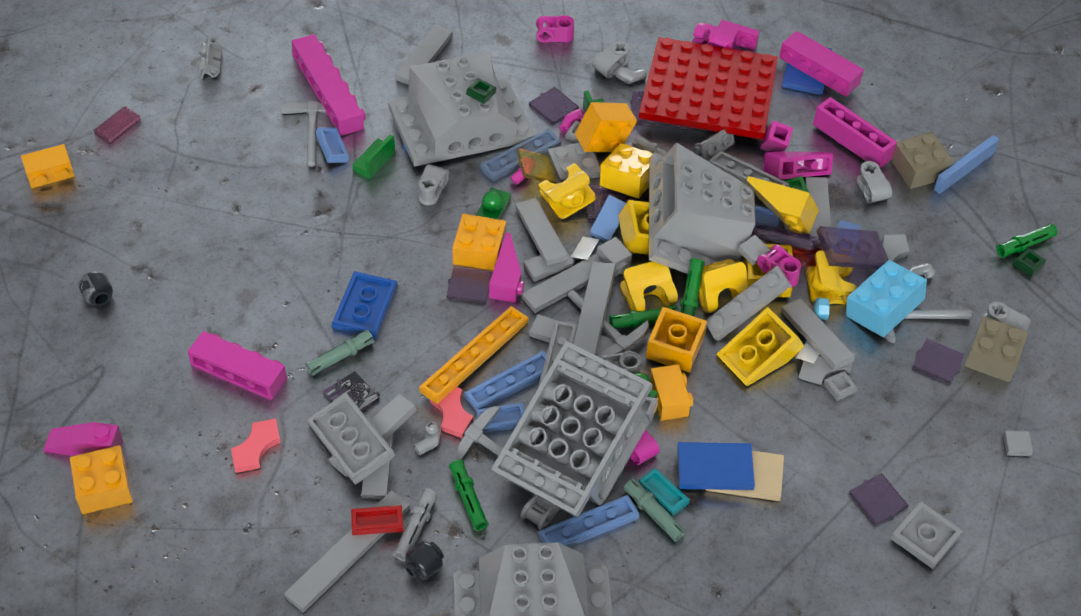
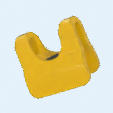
[538,163,596,219]
[806,251,857,305]
[698,259,748,313]
[620,261,678,311]

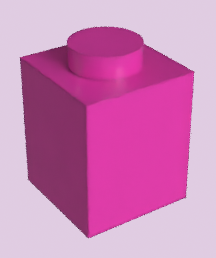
[760,121,793,152]

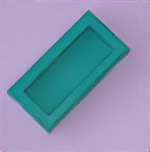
[638,468,690,517]

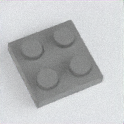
[548,142,601,183]
[891,502,963,569]

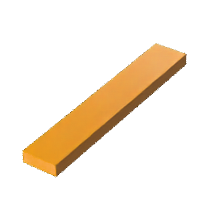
[419,306,529,404]

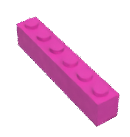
[291,34,366,136]

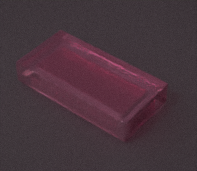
[94,106,141,145]

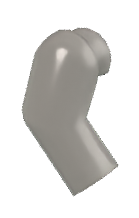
[615,67,647,84]
[910,263,935,279]
[414,421,441,456]

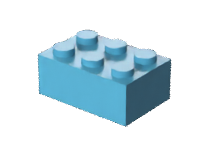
[846,260,927,337]

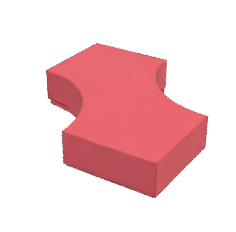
[430,387,473,439]
[231,418,281,473]

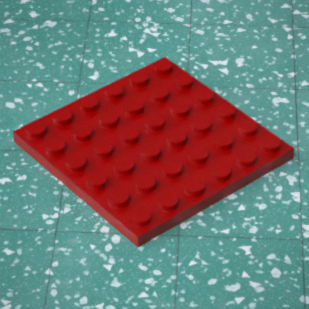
[638,37,778,140]

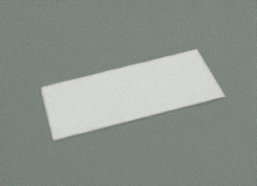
[571,237,600,260]
[796,341,819,364]

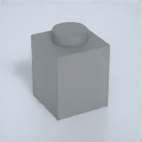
[597,237,632,277]

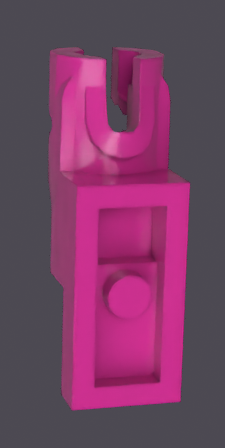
[692,19,760,51]

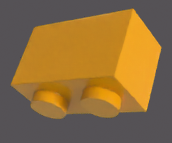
[21,144,75,188]
[650,364,693,421]

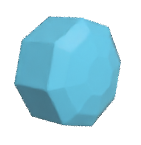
[813,297,830,320]

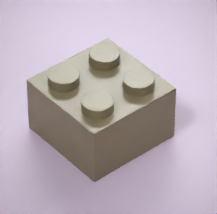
[891,131,953,189]
[965,316,1028,382]

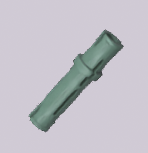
[305,329,374,376]
[623,478,686,542]

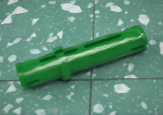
[996,223,1058,258]
[680,258,705,316]
[609,305,679,329]
[449,460,489,531]

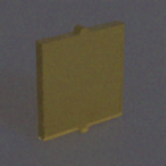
[516,148,557,184]

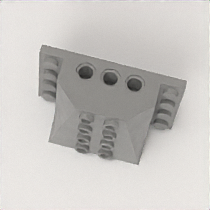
[388,51,535,167]
[649,143,755,274]
[491,341,653,518]
[453,542,613,616]

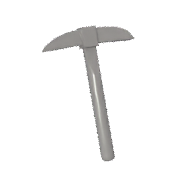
[281,101,326,167]
[568,290,649,357]
[885,310,973,344]
[456,406,503,460]

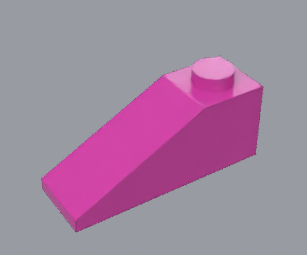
[764,151,833,179]
[489,232,525,303]
[43,422,123,456]

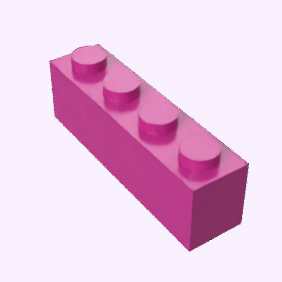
[779,30,864,97]
[813,97,897,169]
[187,331,287,400]

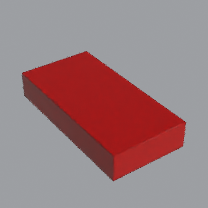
[351,505,404,535]

